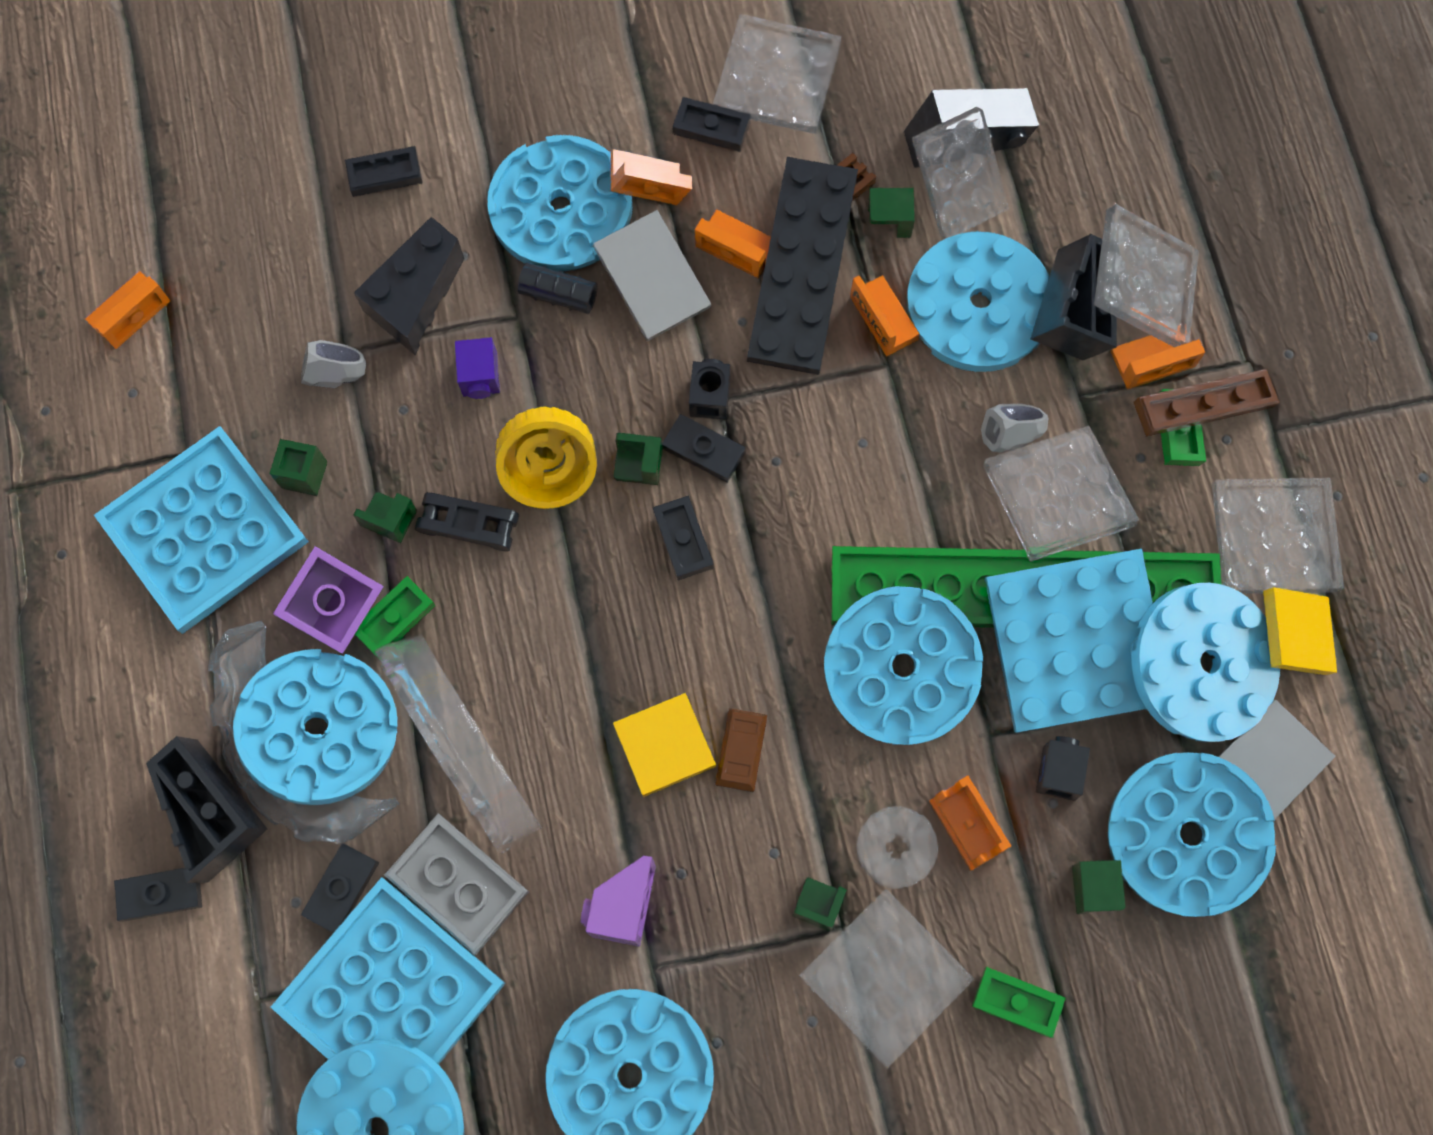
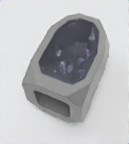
[301,340,366,388]
[981,404,1048,452]

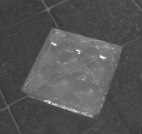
[713,14,842,134]
[1094,204,1199,347]
[983,426,1139,562]
[1212,478,1344,594]
[799,889,974,1068]

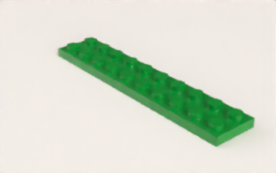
[831,546,1222,628]

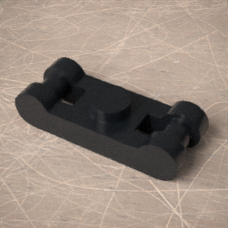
[414,492,520,552]

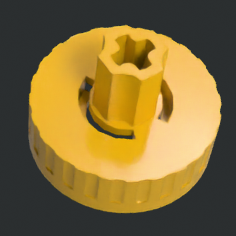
[495,407,597,509]

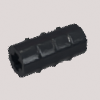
[518,262,598,314]

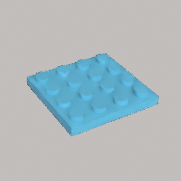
[94,426,309,634]
[985,548,1153,732]
[270,877,506,1065]

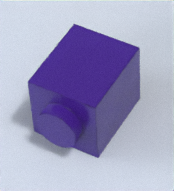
[455,337,500,399]

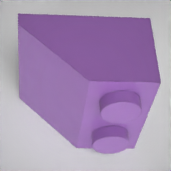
[273,546,384,654]
[581,856,656,947]

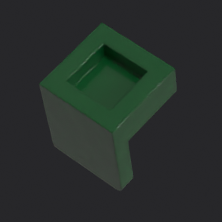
[867,188,915,238]
[613,433,663,485]
[269,439,327,496]
[353,492,418,544]
[1072,860,1126,914]
[792,877,847,932]

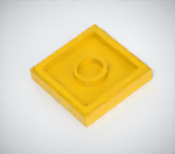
[1263,587,1337,675]
[613,693,716,797]

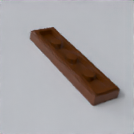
[1133,369,1280,437]

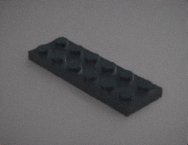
[747,157,858,375]

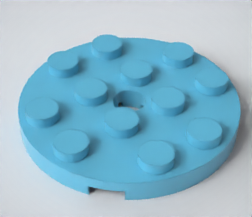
[488,135,633,271]
[906,232,1050,372]
[1131,583,1280,742]
[824,586,983,745]
[233,649,397,805]
[1108,752,1276,917]
[546,989,714,1135]
[297,1040,464,1135]

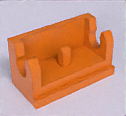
[929,775,1011,871]

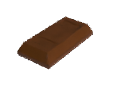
[715,708,768,792]

